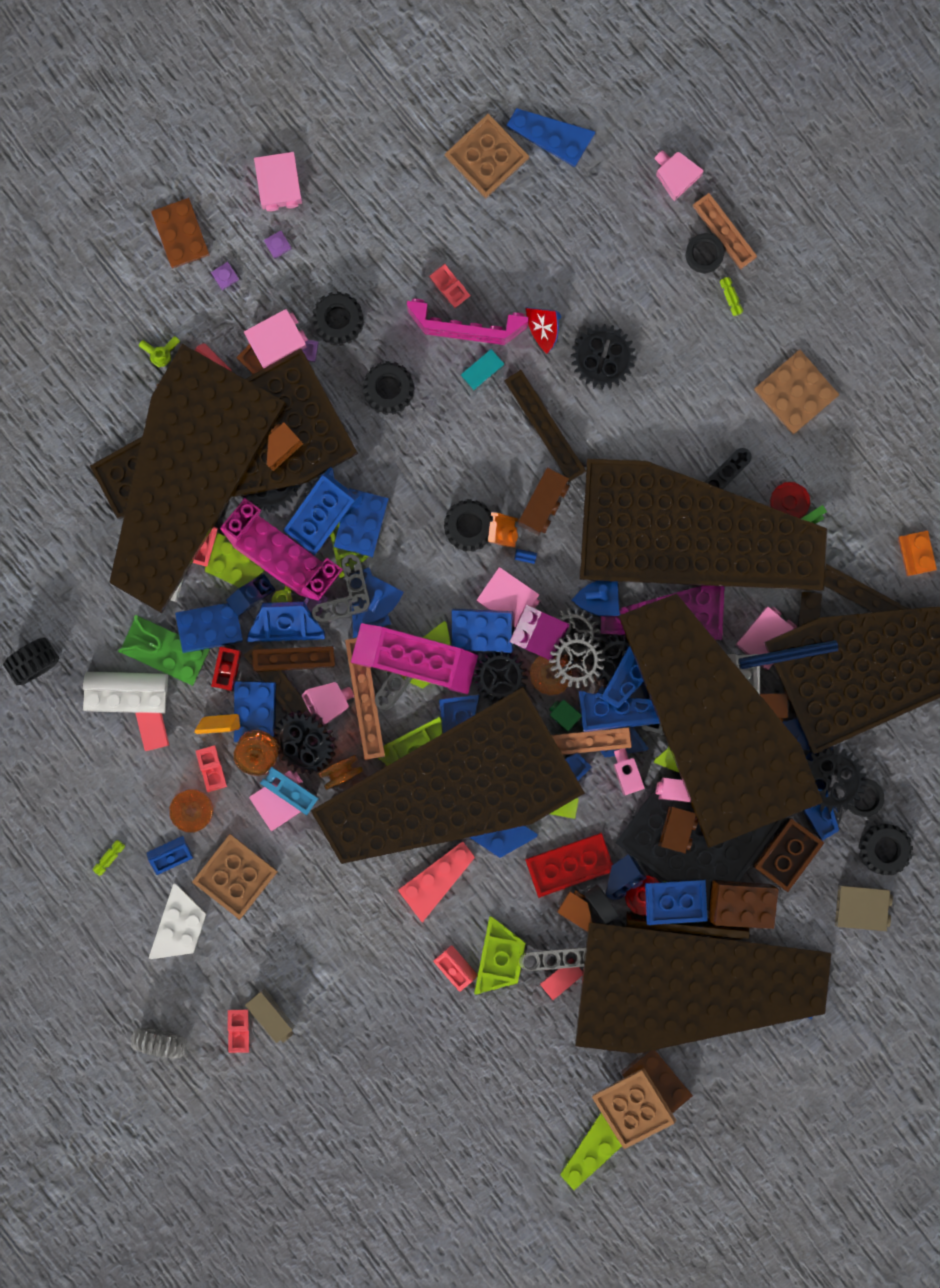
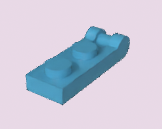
[260,766,319,815]

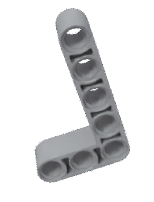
[519,947,586,971]

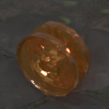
[530,655,572,695]
[234,730,279,776]
[318,755,364,790]
[169,789,213,832]

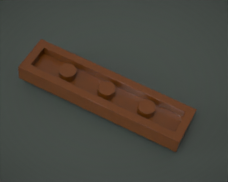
[252,646,335,671]

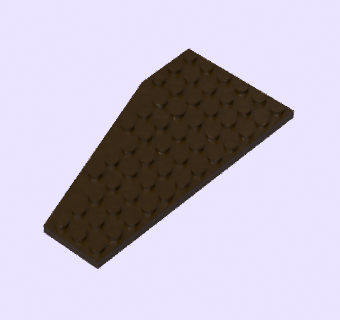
[109,344,286,613]
[90,348,358,519]
[580,459,828,591]
[619,593,823,848]
[764,606,940,754]
[311,687,585,864]
[575,923,831,1054]

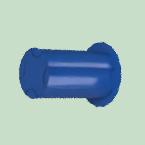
[514,546,537,564]

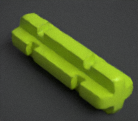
[720,277,743,316]
[93,840,125,876]

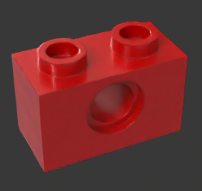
[211,647,242,691]

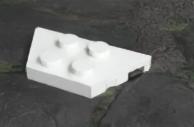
[149,883,207,959]

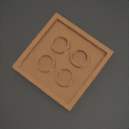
[444,114,530,199]
[754,350,839,435]
[192,834,278,920]
[592,1068,677,1149]

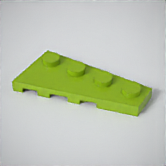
[560,1113,622,1190]

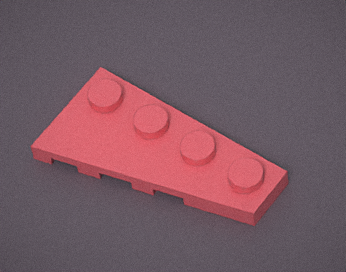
[398,841,475,922]

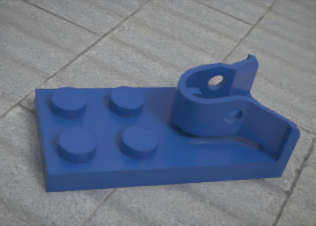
[283,467,363,555]

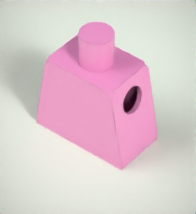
[654,150,704,201]
[301,682,354,725]
[613,748,645,796]

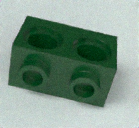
[549,700,582,731]

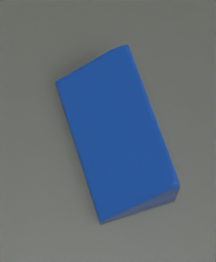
[147,836,193,875]

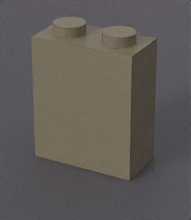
[835,885,893,931]
[245,989,295,1043]

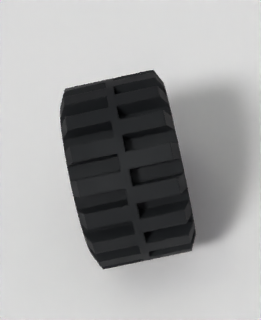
[312,291,364,346]
[363,361,414,415]
[444,499,493,552]
[3,637,60,686]
[858,824,913,875]

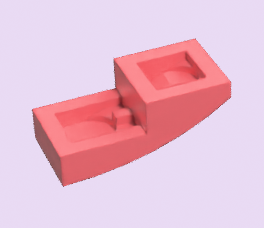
[428,264,471,308]
[196,745,227,792]
[540,958,583,1000]
[228,1010,249,1053]

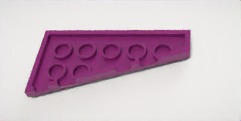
[600,585,725,640]

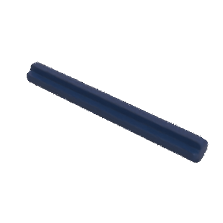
[738,640,838,669]

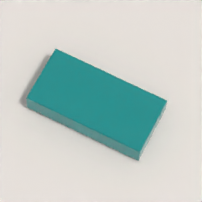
[461,349,504,391]

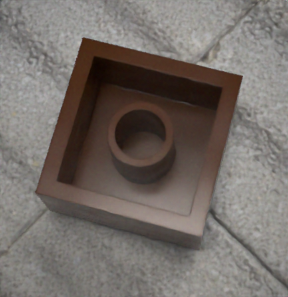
[658,806,698,853]

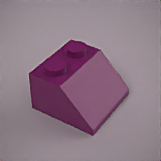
[510,605,570,660]

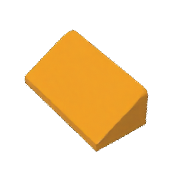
[195,714,240,734]

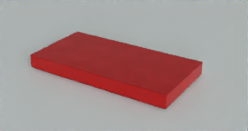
[525,832,613,898]

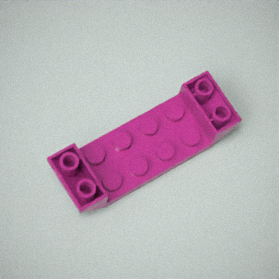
[407,299,528,345]
[220,498,343,600]
[350,623,478,695]

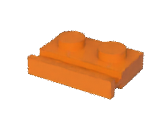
[488,512,518,548]
[898,530,937,576]

